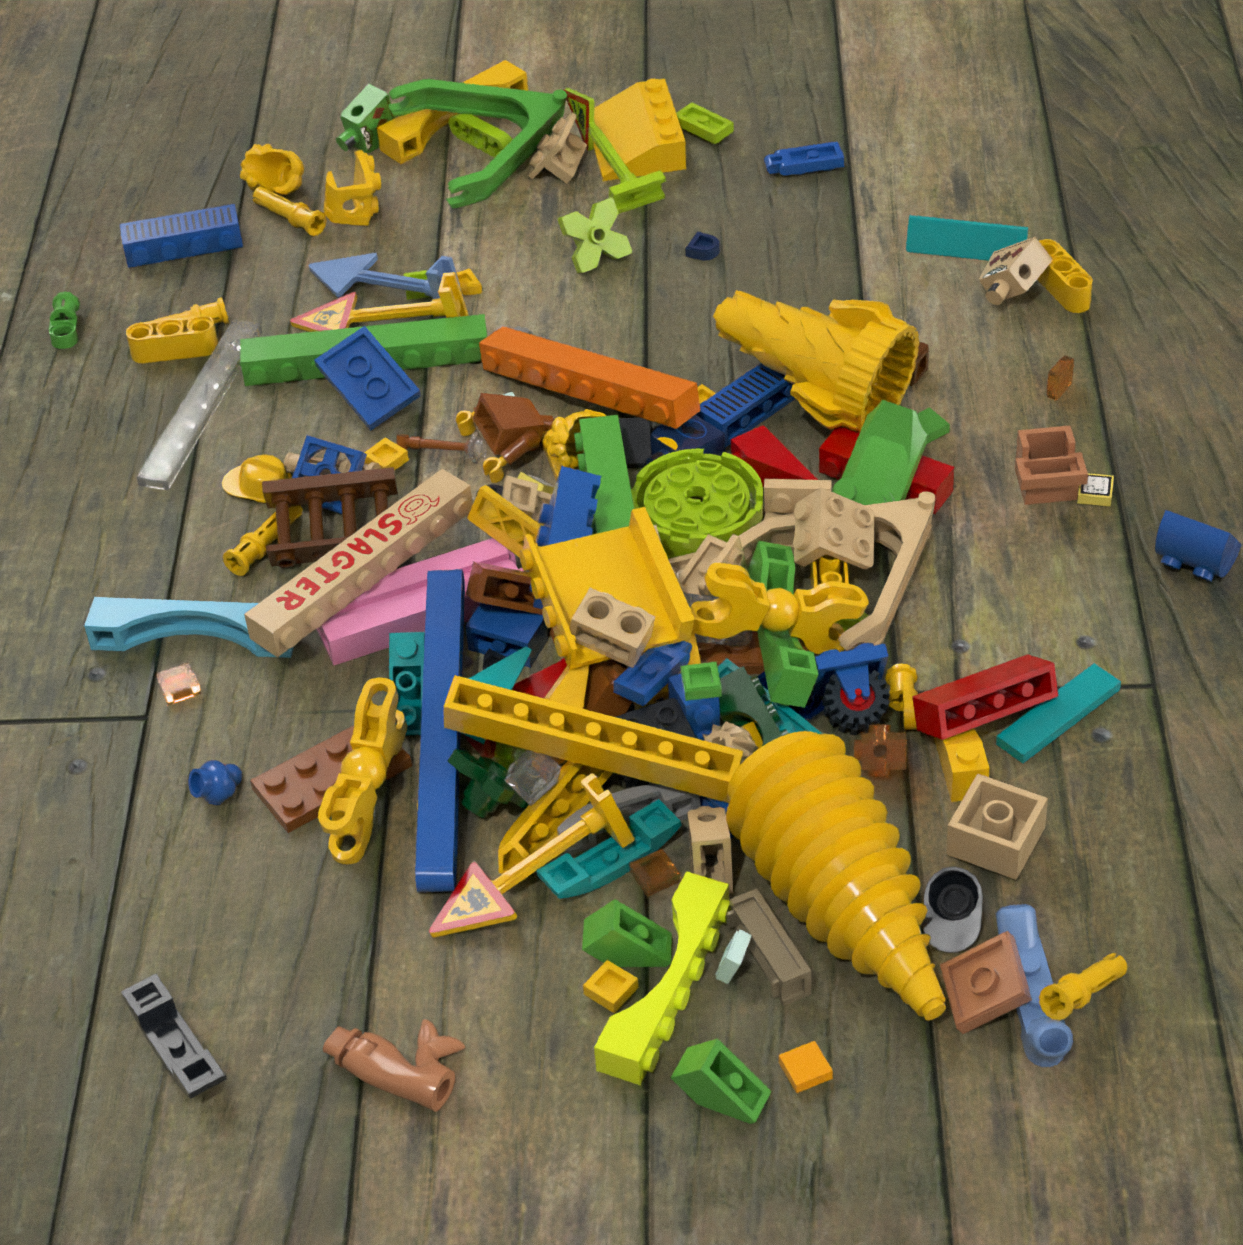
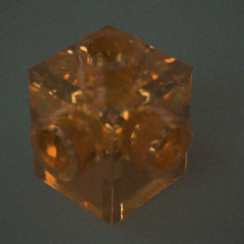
[854,724,907,777]

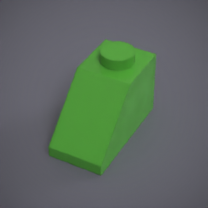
[582,899,672,967]
[671,1039,771,1124]

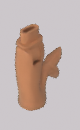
[323,1019,465,1112]

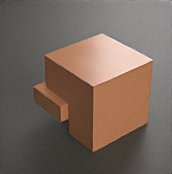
[1015,426,1088,505]

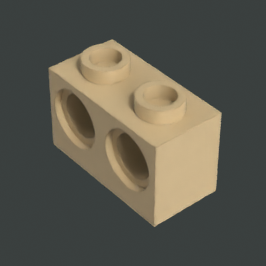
[570,588,655,668]

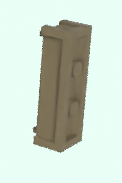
[726,888,811,1006]

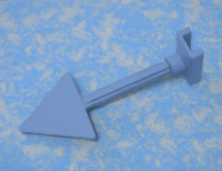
[309,253,463,319]

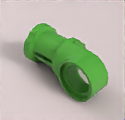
[49,292,80,349]

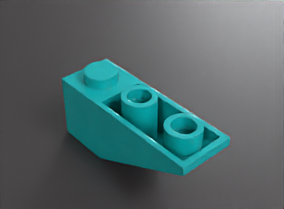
[389,632,425,736]

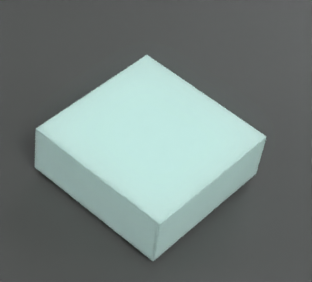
[715,929,752,984]

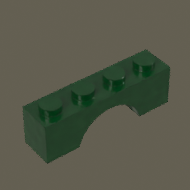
[719,666,789,746]

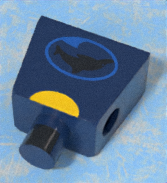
[646,415,725,464]

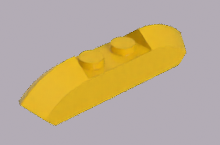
[498,761,613,874]

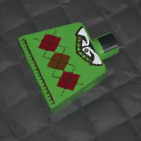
[336,84,396,153]

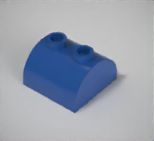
[1155,510,1242,582]

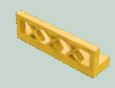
[467,485,540,557]

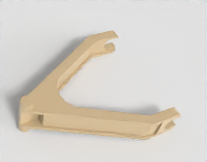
[739,491,935,651]

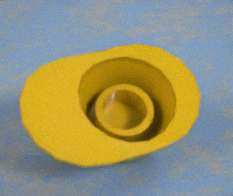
[222,454,293,503]

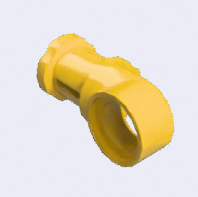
[885,664,918,730]

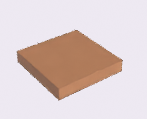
[940,931,1032,1034]

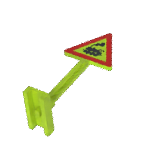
[563,88,666,214]

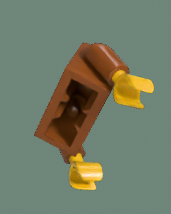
[456,393,554,483]

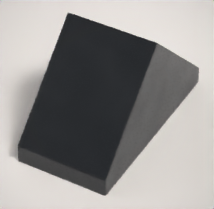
[619,418,652,468]

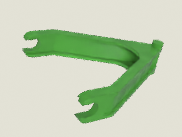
[388,79,567,208]

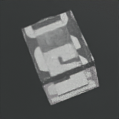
[505,750,561,806]

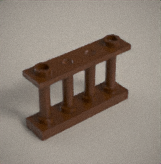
[262,467,398,568]

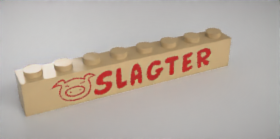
[244,469,473,658]

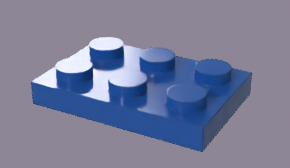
[314,326,421,431]

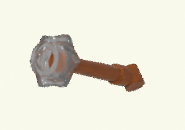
[396,432,487,464]

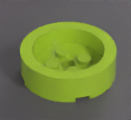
[631,449,764,559]

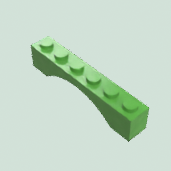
[748,541,818,708]

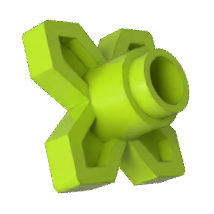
[558,198,632,273]

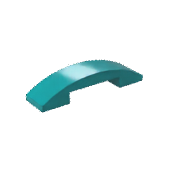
[537,799,681,899]

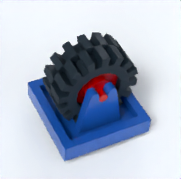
[811,643,890,735]

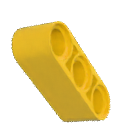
[1037,239,1093,313]
[126,315,219,363]

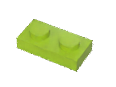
[676,102,734,144]

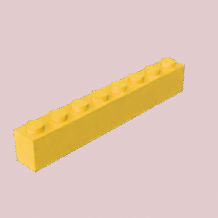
[443,675,743,803]

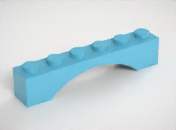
[84,597,294,658]

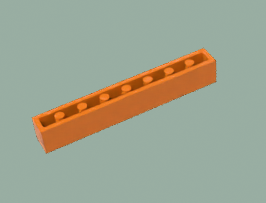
[479,326,700,429]

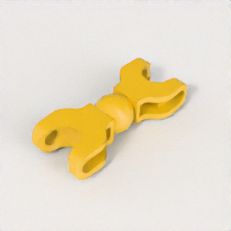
[690,563,869,654]
[318,678,407,864]

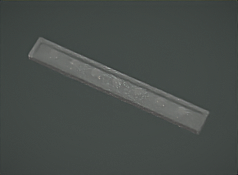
[137,320,262,490]

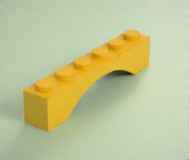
[377,60,528,164]

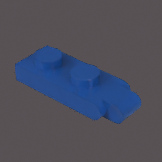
[764,141,844,176]
[613,641,692,706]

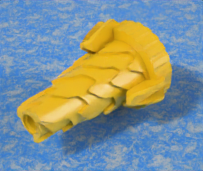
[713,290,919,433]

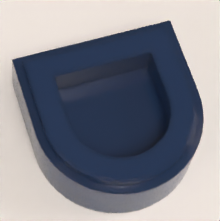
[685,232,720,261]

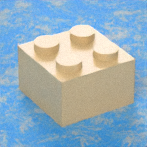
[946,774,1048,880]

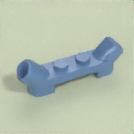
[996,904,1073,1067]

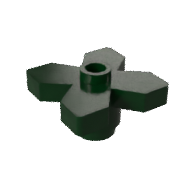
[447,749,535,818]

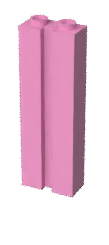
[316,538,524,665]

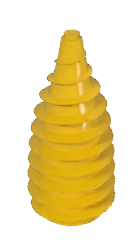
[726,731,946,1020]

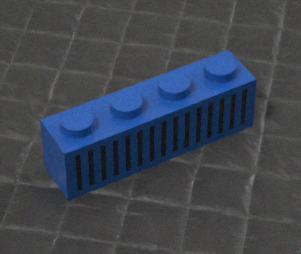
[119,204,243,268]
[696,363,795,447]

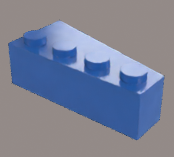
[529,466,601,609]

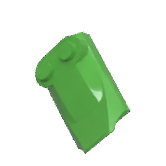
[832,400,929,505]

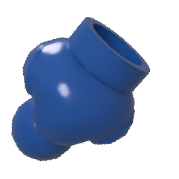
[188,760,242,805]

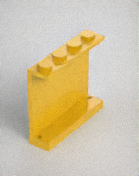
[519,507,695,670]

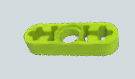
[449,113,512,158]

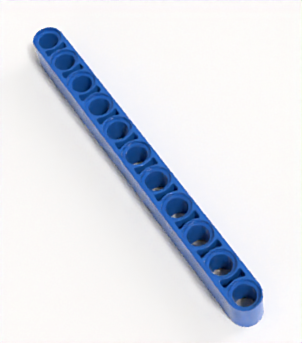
[415,569,465,893]

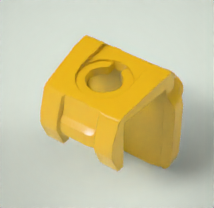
[323,150,381,226]

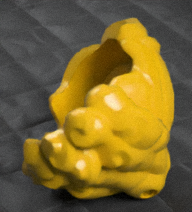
[240,144,304,195]
[543,409,606,472]

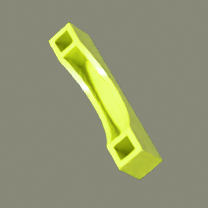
[594,871,732,1085]

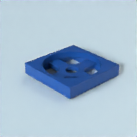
[292,435,367,514]

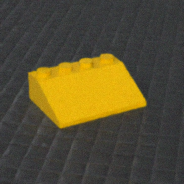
[593,79,686,181]

